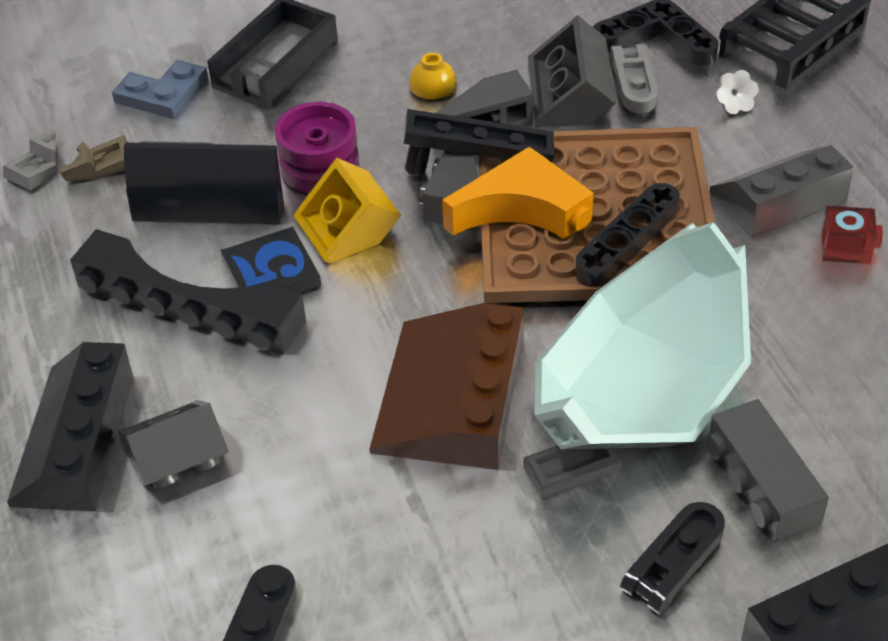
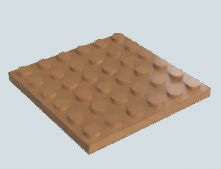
[478,127,715,303]

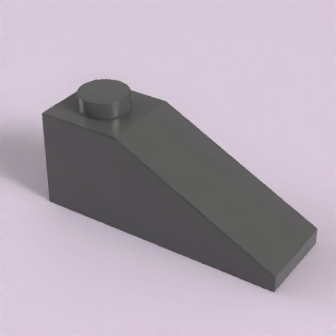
[436,70,533,126]

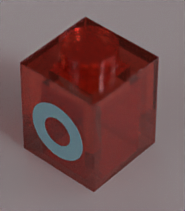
[821,205,883,264]

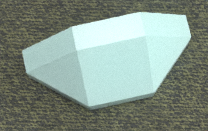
[534,222,751,449]

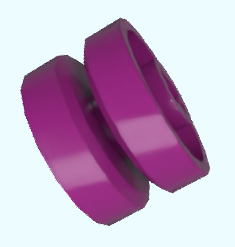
[274,101,360,193]

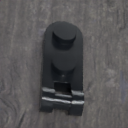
[620,502,725,615]
[223,565,297,641]

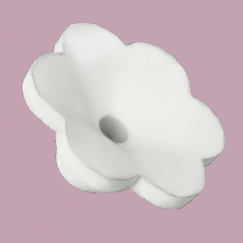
[715,70,759,114]

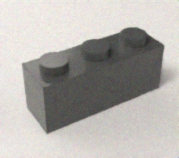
[706,399,829,542]

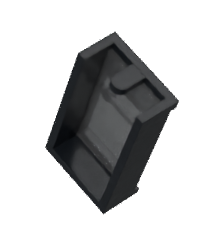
[207,0,338,110]

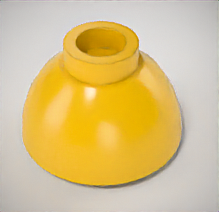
[409,52,457,100]

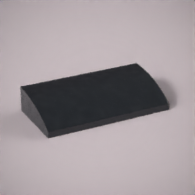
[124,142,284,224]

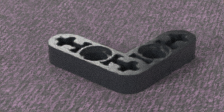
[593,0,718,66]

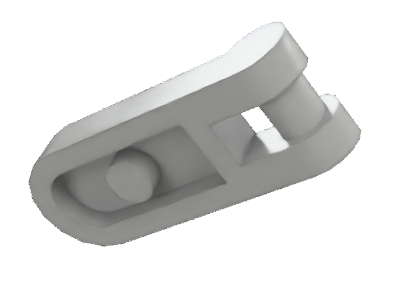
[610,44,658,114]

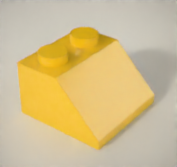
[293,157,402,264]

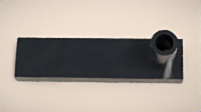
[403,109,554,176]

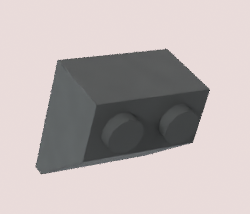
[118,400,229,489]

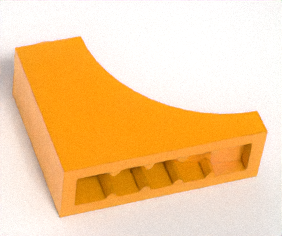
[442,147,594,239]

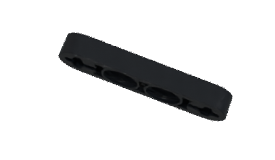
[575,183,680,287]

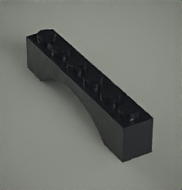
[70,229,306,355]

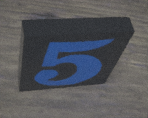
[220,227,321,293]

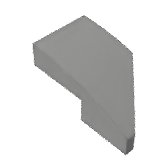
[3,128,56,191]

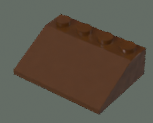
[369,303,524,470]

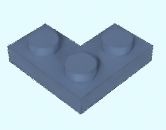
[112,60,208,119]

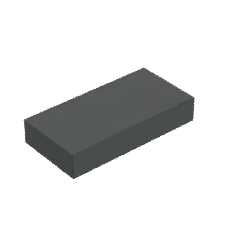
[523,445,622,499]

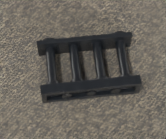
[719,0,871,90]

